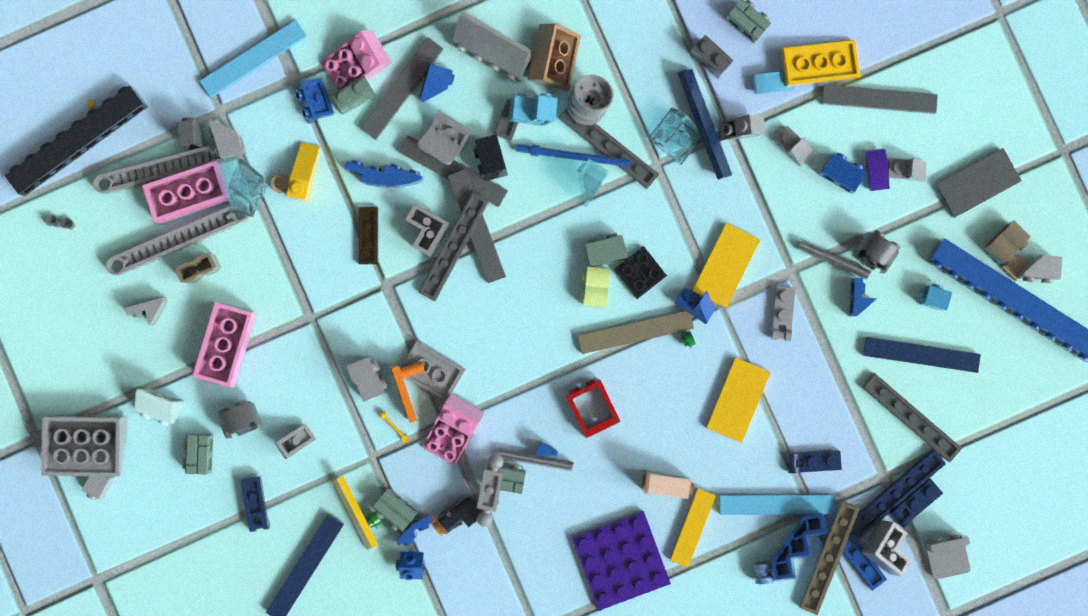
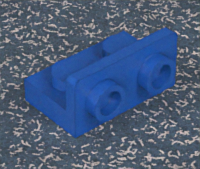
[295,78,334,124]

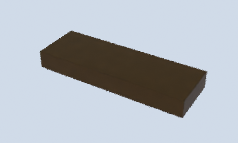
[359,207,379,265]

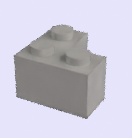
[405,204,450,257]
[346,357,388,402]
[862,520,912,577]

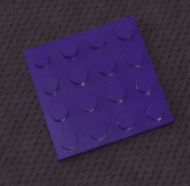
[572,511,671,611]

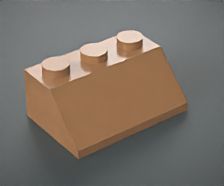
[527,24,581,91]

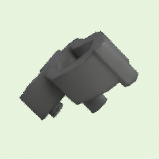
[44,215,75,230]

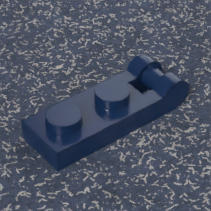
[787,450,842,473]
[240,476,270,532]
[890,478,943,528]

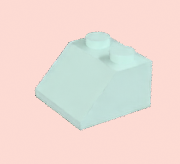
[135,388,184,426]

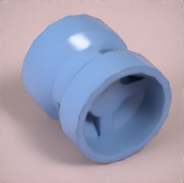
[753,561,774,584]

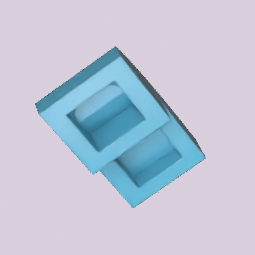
[752,71,795,94]

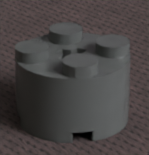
[853,230,900,274]
[217,400,262,439]

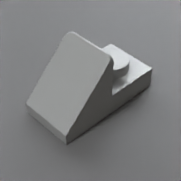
[773,125,814,166]
[888,158,927,181]
[125,298,168,325]
[275,423,316,460]

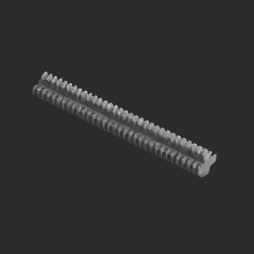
[797,240,872,280]
[497,448,574,472]

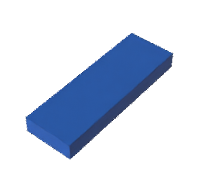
[843,532,888,591]

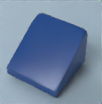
[534,442,558,456]

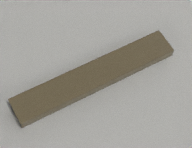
[578,311,694,354]
[799,500,860,616]

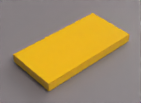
[780,40,861,87]
[692,223,760,308]
[706,357,771,443]

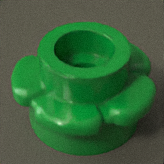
[681,331,696,349]
[366,511,381,529]

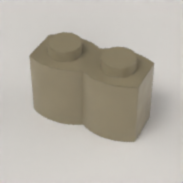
[983,220,1031,265]
[175,253,221,284]

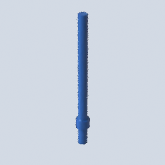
[516,144,630,167]

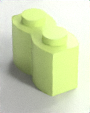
[580,267,610,308]

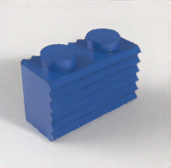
[819,153,867,194]

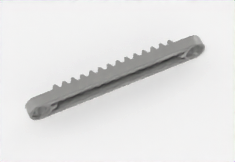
[93,144,242,194]
[106,203,251,276]

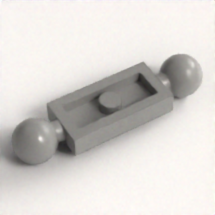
[477,454,503,527]

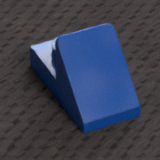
[849,278,877,317]
[674,287,715,324]

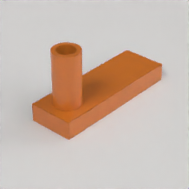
[390,361,425,423]

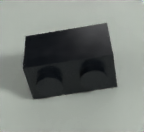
[473,134,508,181]

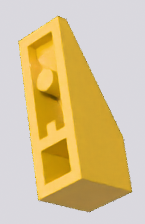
[286,143,320,202]

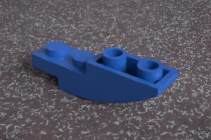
[344,160,424,188]

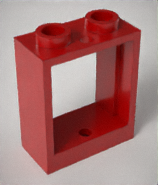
[566,378,621,439]

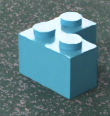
[508,93,558,127]

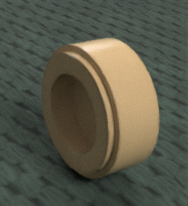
[270,174,289,193]

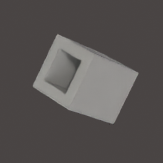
[81,476,115,500]

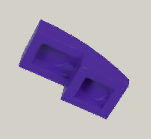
[865,148,890,191]

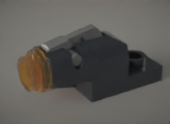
[432,496,499,536]

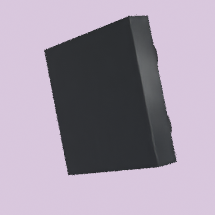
[614,246,667,299]

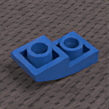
[397,514,433,546]

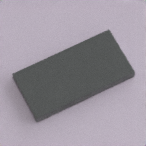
[935,148,1022,218]

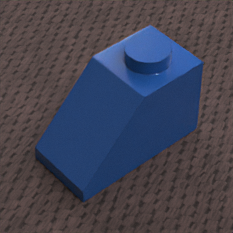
[419,62,455,102]

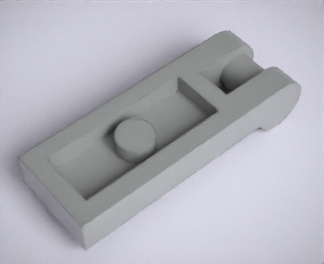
[771,286,796,341]

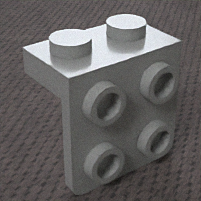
[417,111,472,165]
[924,532,971,580]

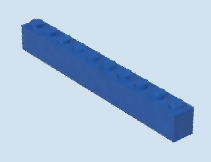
[927,238,1088,362]

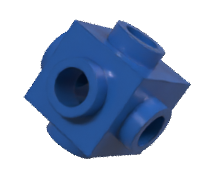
[396,551,425,580]

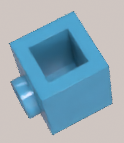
[919,283,952,311]

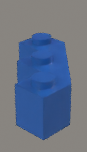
[771,513,828,582]

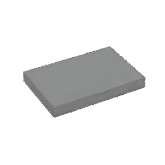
[400,340,466,402]

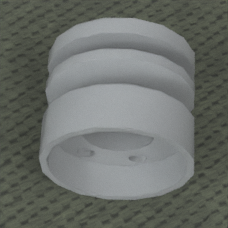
[566,74,614,125]

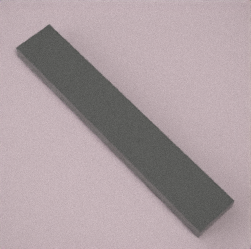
[360,37,444,140]
[821,84,938,114]
[558,108,659,189]
[399,136,508,208]
[448,169,506,284]
[418,191,490,301]
[861,373,962,463]

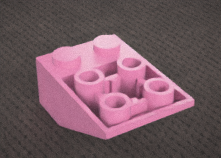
[321,30,392,91]
[422,394,485,466]

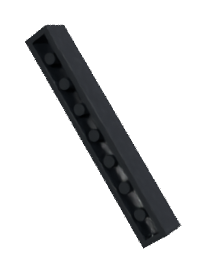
[5,85,148,196]

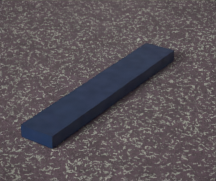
[678,69,733,180]
[863,337,981,373]
[851,449,946,539]
[266,514,344,616]

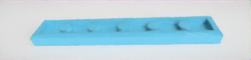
[200,20,307,98]
[719,494,836,515]

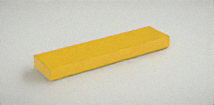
[332,476,378,549]
[670,488,716,567]

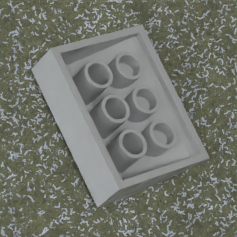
[453,11,531,82]
[41,416,127,477]

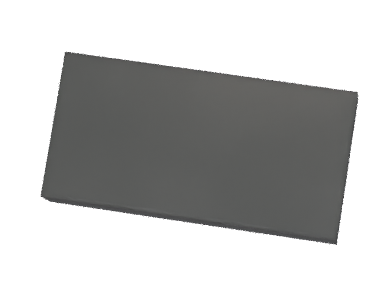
[494,99,519,142]

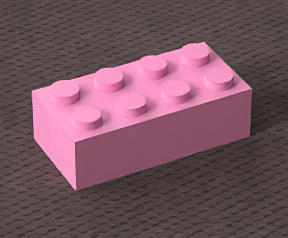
[142,161,233,224]
[192,302,257,387]

